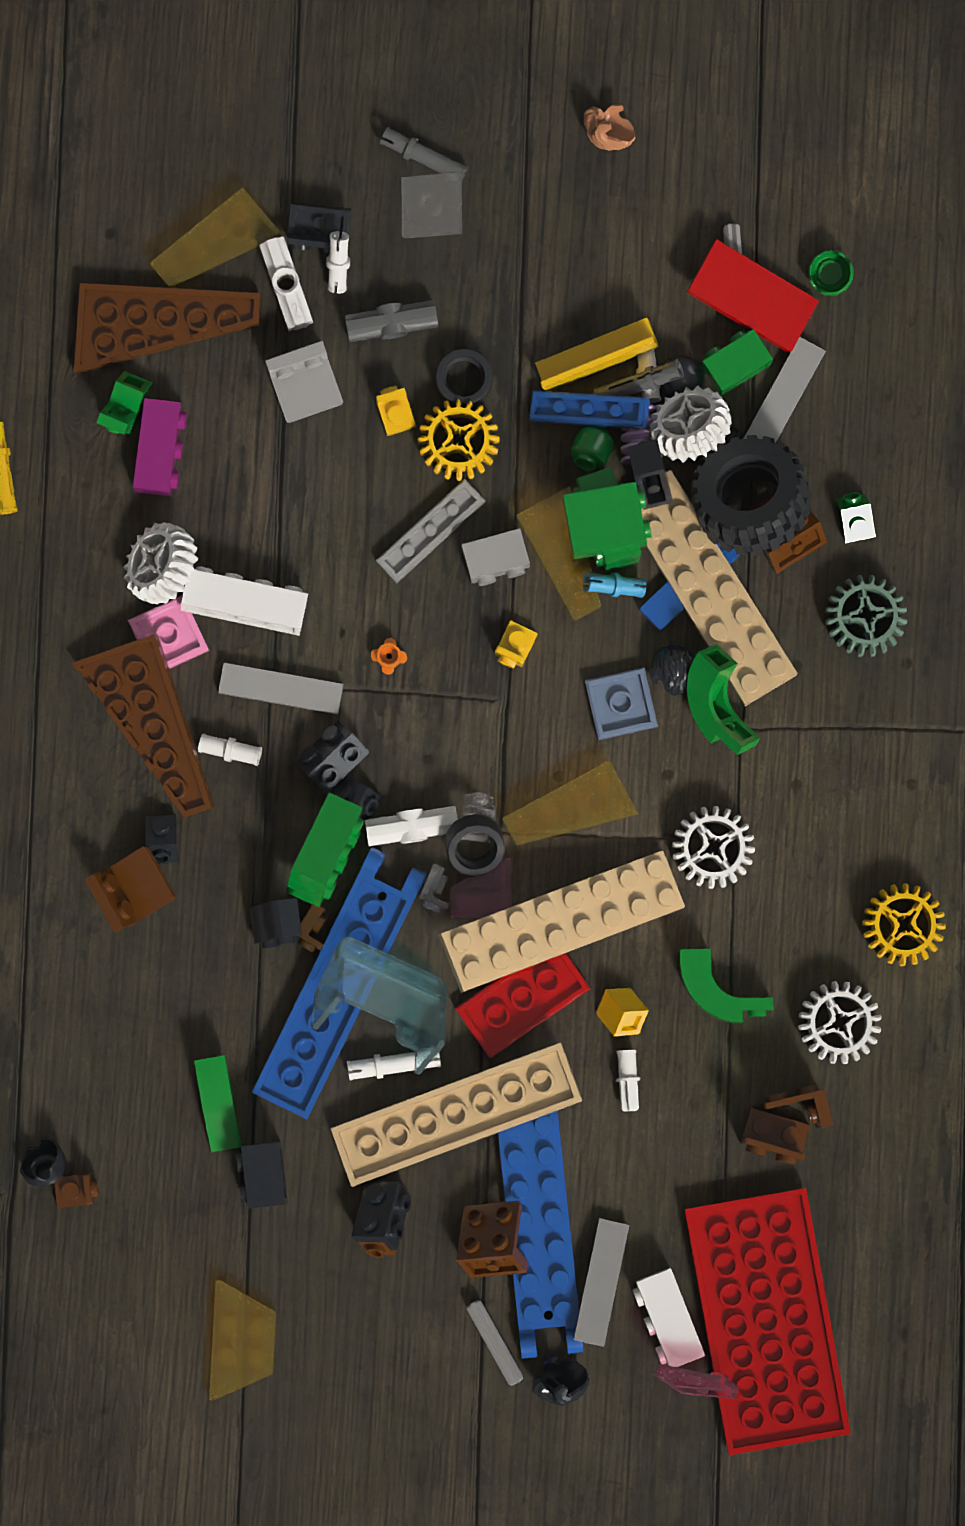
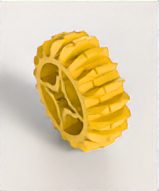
[418,399,500,481]
[862,883,946,966]

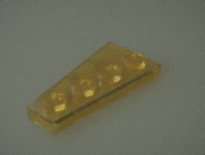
[150,187,281,288]
[516,486,601,622]
[502,761,639,846]

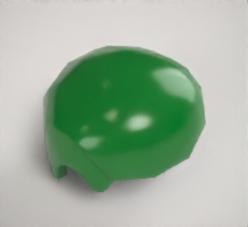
[809,250,854,296]

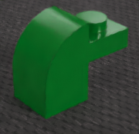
[97,371,152,435]

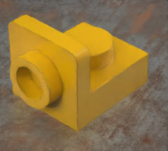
[376,386,416,436]
[495,620,538,669]

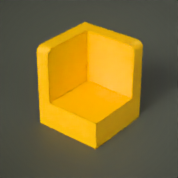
[596,988,649,1036]

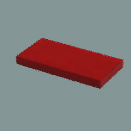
[686,239,819,354]
[455,953,591,1058]

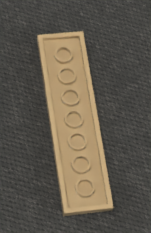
[637,470,797,706]
[439,850,685,993]
[331,1043,583,1187]

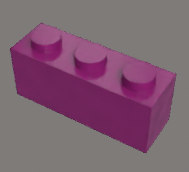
[133,398,187,497]

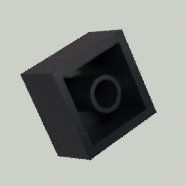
[236,1142,288,1209]

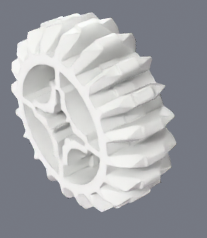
[649,386,732,462]
[123,522,198,605]
[672,806,755,889]
[798,981,881,1064]

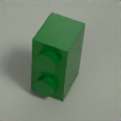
[701,329,773,396]

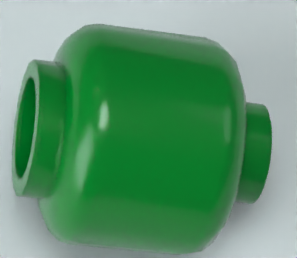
[570,426,614,471]

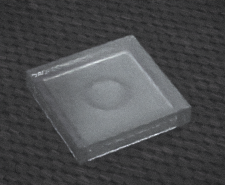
[401,172,462,239]

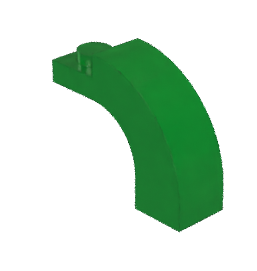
[687,644,760,755]
[678,949,773,1023]

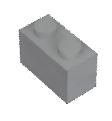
[461,528,530,586]

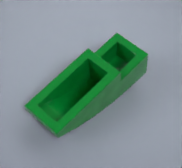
[194,1055,242,1152]

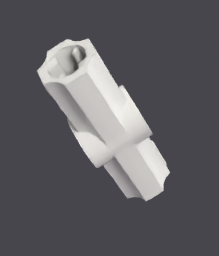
[259,237,313,331]
[365,806,458,847]

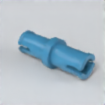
[583,572,646,598]

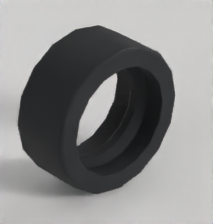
[435,348,493,408]
[445,814,505,876]

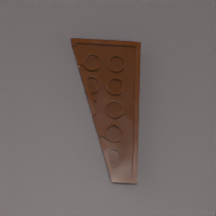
[74,283,261,374]
[72,634,215,817]

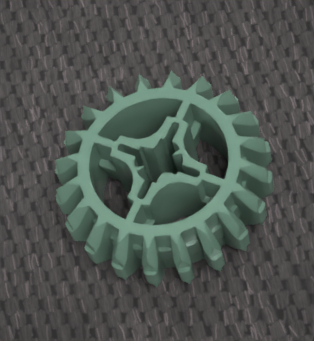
[825,575,907,657]

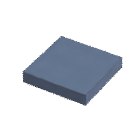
[585,667,658,740]

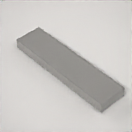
[744,337,826,443]
[376,479,485,584]
[218,663,344,715]
[573,1218,629,1347]

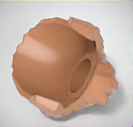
[583,104,635,151]

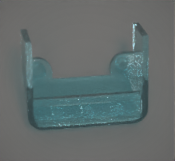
[312,937,447,1075]

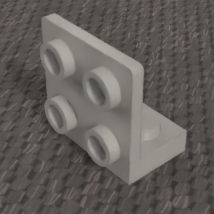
[265,341,343,423]

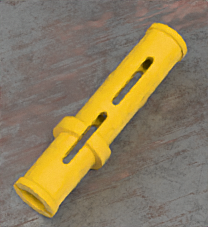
[0,422,18,515]

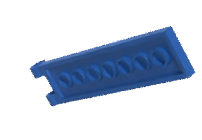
[252,847,427,1119]
[498,1111,583,1359]

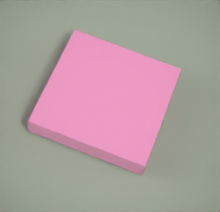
[128,595,209,669]

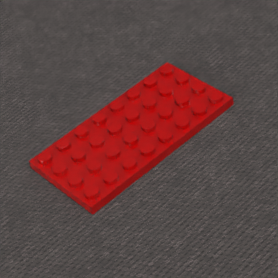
[684,1188,851,1455]

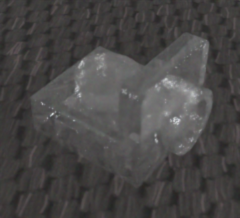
[461,792,496,843]
[419,864,450,914]

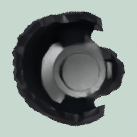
[649,645,695,696]
[532,1355,590,1406]

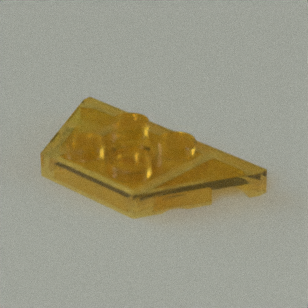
[209,1280,276,1400]

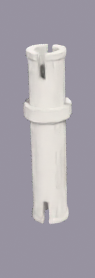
[347,1048,441,1081]

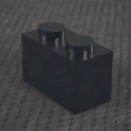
[628,440,673,510]

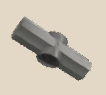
[345,300,438,342]

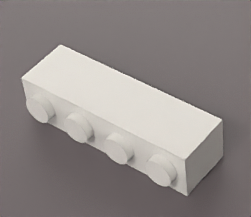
[181,567,308,636]

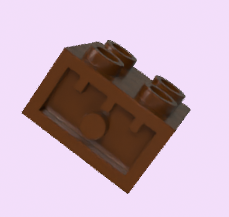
[747,492,828,574]
[84,846,176,933]
[761,1085,833,1128]
[740,1108,810,1165]
[456,1201,529,1278]

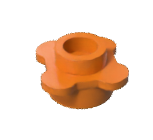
[371,638,407,675]

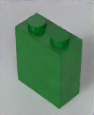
[562,482,652,560]

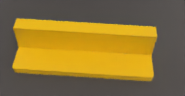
[535,318,659,391]

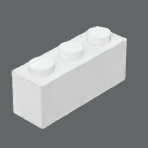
[633,1267,705,1369]

